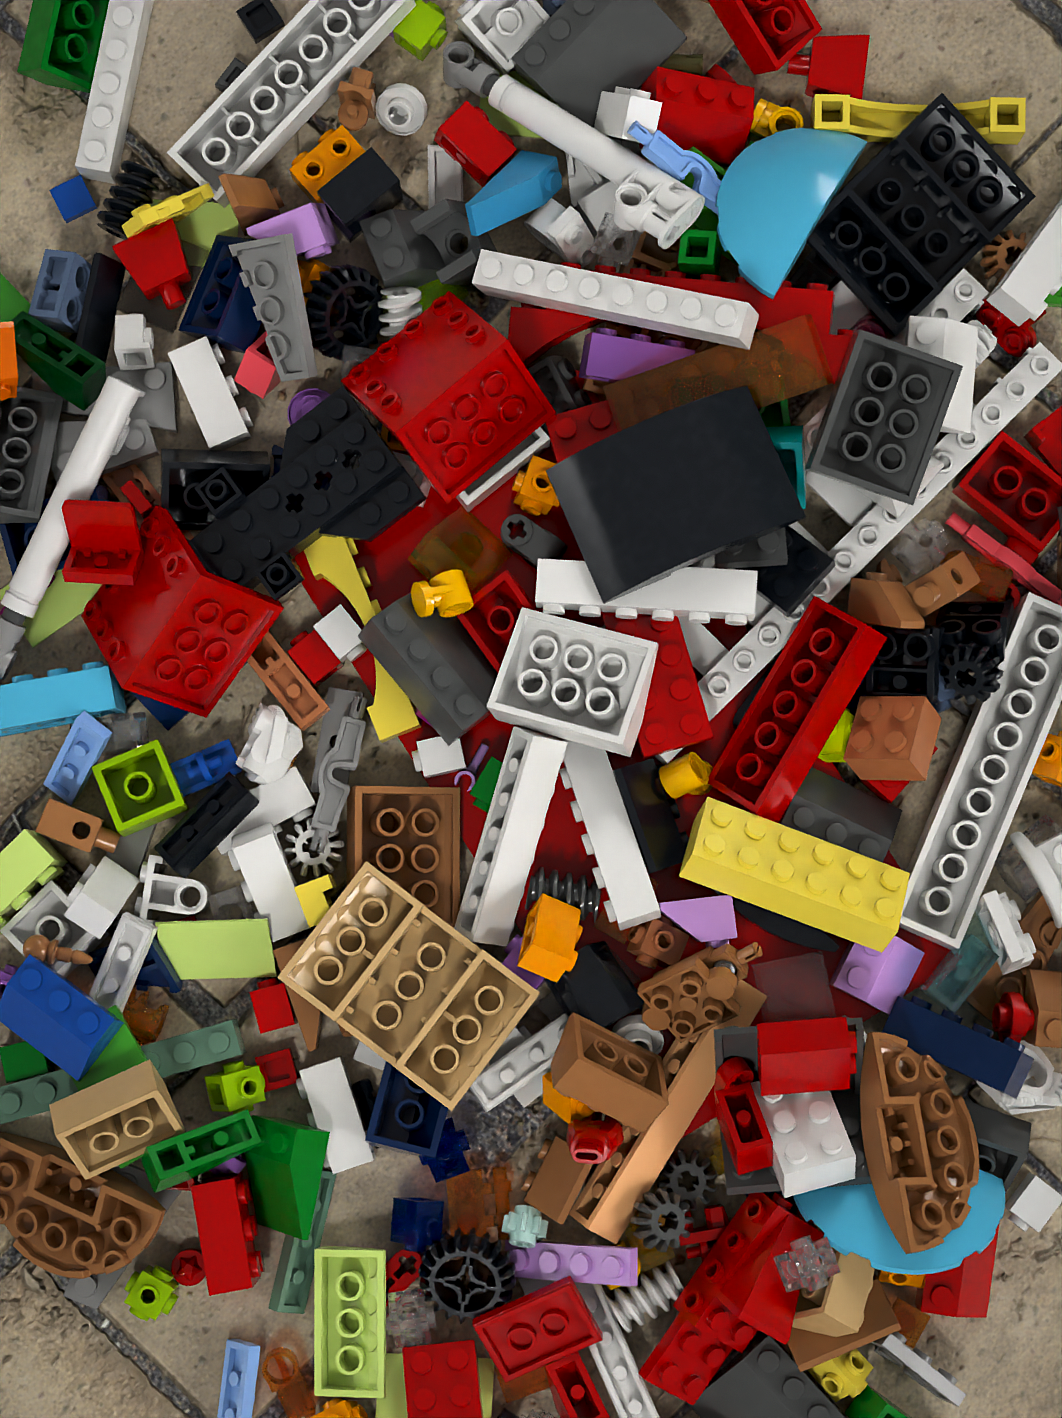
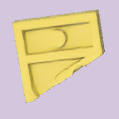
[121,183,214,238]

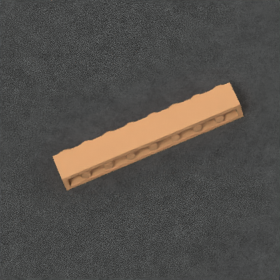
[569,980,768,1244]

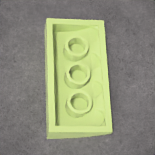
[314,1246,386,1398]

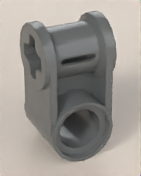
[500,514,568,570]

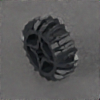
[303,264,385,360]
[418,1227,516,1324]

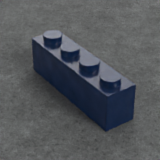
[882,996,1034,1099]

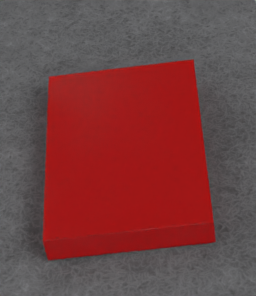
[472,1276,603,1383]

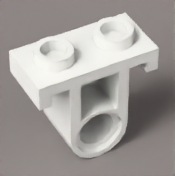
[524,198,600,269]
[134,855,212,926]

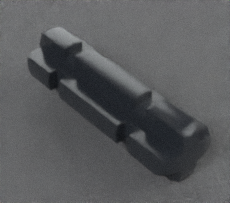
[352,1078,379,1149]

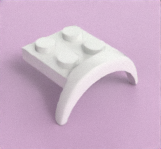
[1010,831,1062,929]

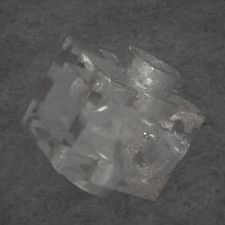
[890,517,950,576]
[773,1235,841,1292]
[386,1288,437,1349]

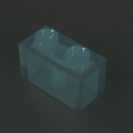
[919,934,1000,1013]

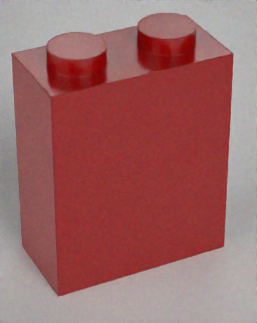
[757,1017,857,1096]

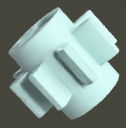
[501,1205,549,1248]

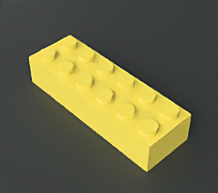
[679,797,910,952]

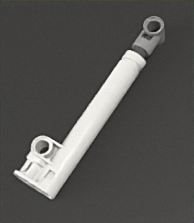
[443,41,705,249]
[0,376,146,680]

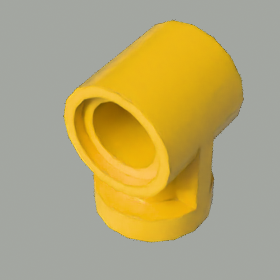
[750,98,804,138]
[411,569,474,617]
[659,752,713,799]

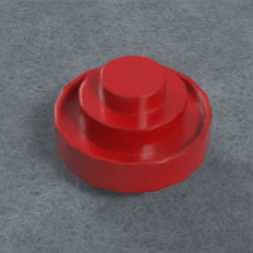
[992,992,1035,1043]

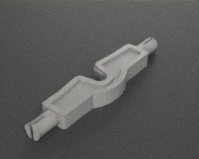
[309,696,368,854]

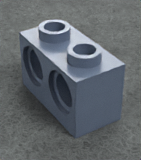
[28,249,92,333]

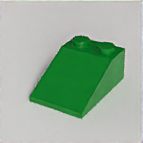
[245,1115,330,1240]

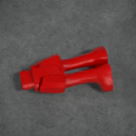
[566,1112,624,1164]

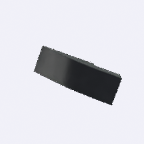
[733,898,840,952]

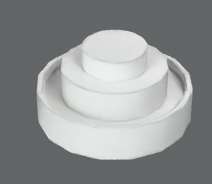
[375,83,428,136]
[612,1015,664,1055]

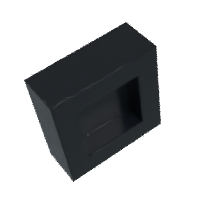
[236,0,285,44]

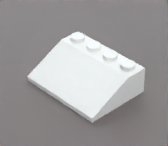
[486,607,659,757]

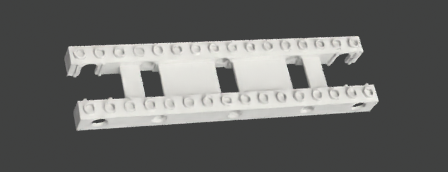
[601,269,1062,765]

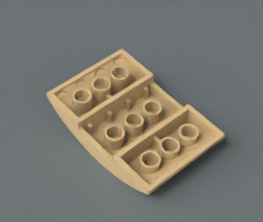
[277,861,540,1111]

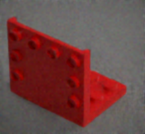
[341,291,556,504]
[81,505,284,718]

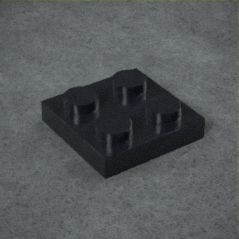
[735,525,836,617]

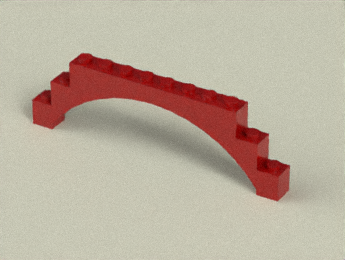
[508,262,856,385]

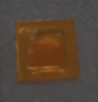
[892,1297,931,1349]

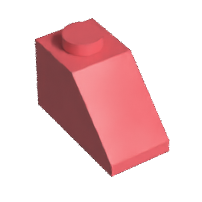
[234,331,281,399]

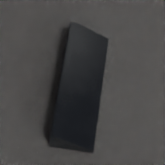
[75,252,126,363]
[154,772,259,878]

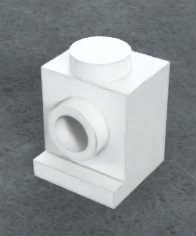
[114,313,155,371]

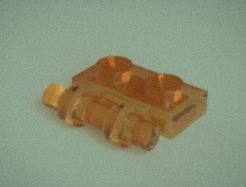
[445,1166,512,1240]

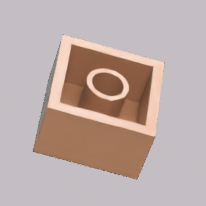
[843,696,942,781]

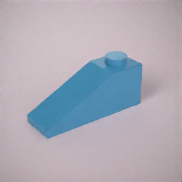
[465,150,562,236]

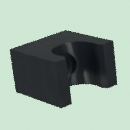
[317,147,403,243]

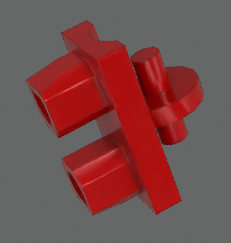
[671,1204,730,1262]

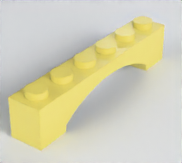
[810,94,1026,145]
[304,536,421,743]

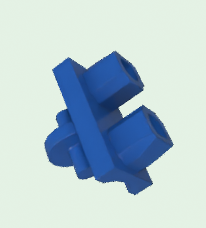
[170,739,243,797]

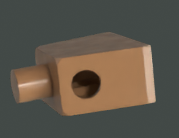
[904,551,982,617]
[35,798,121,854]

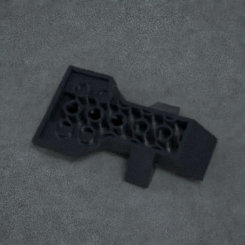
[186,386,427,601]

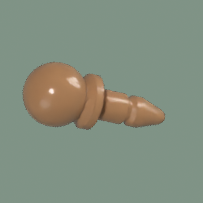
[23,934,93,965]

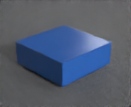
[49,175,97,224]

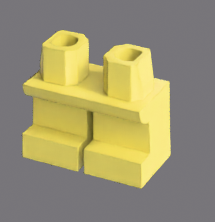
[294,873,337,928]

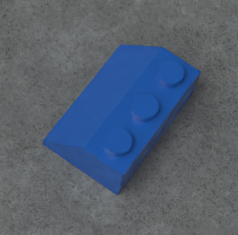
[0,954,124,1082]

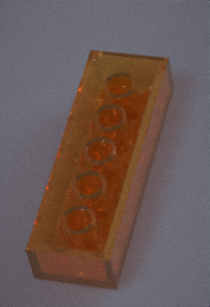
[603,314,834,432]

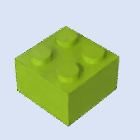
[91,739,190,837]

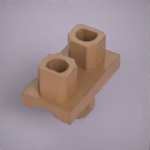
[337,67,376,131]

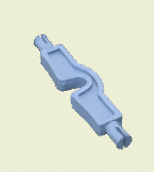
[627,121,721,215]

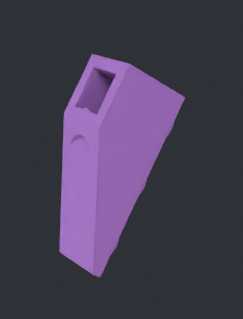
[579,328,695,383]

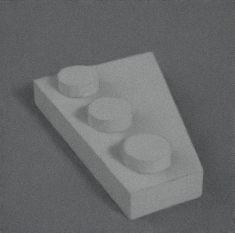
[51,419,160,484]
[871,1331,966,1407]

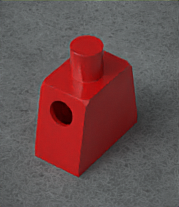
[787,34,870,100]
[112,218,192,310]

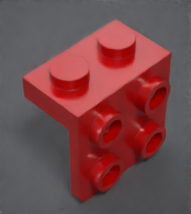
[62,499,145,586]

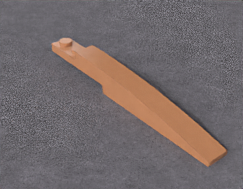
[101,464,331,731]

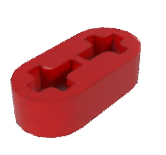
[714,1057,754,1098]
[386,1247,423,1306]

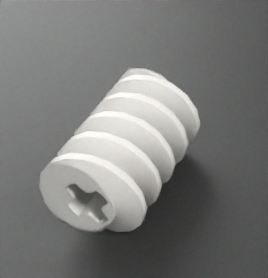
[378,286,422,344]
[605,1259,684,1333]

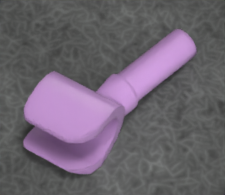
[454,743,489,791]

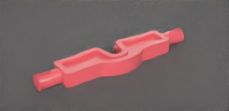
[945,512,1062,606]

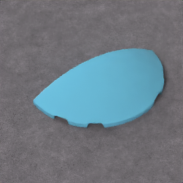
[715,127,868,300]
[793,1169,1005,1275]

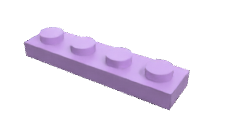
[505,1239,638,1287]

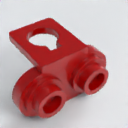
[976,298,1046,357]

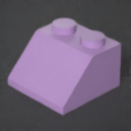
[246,203,340,260]
[658,895,737,948]
[829,936,925,1015]

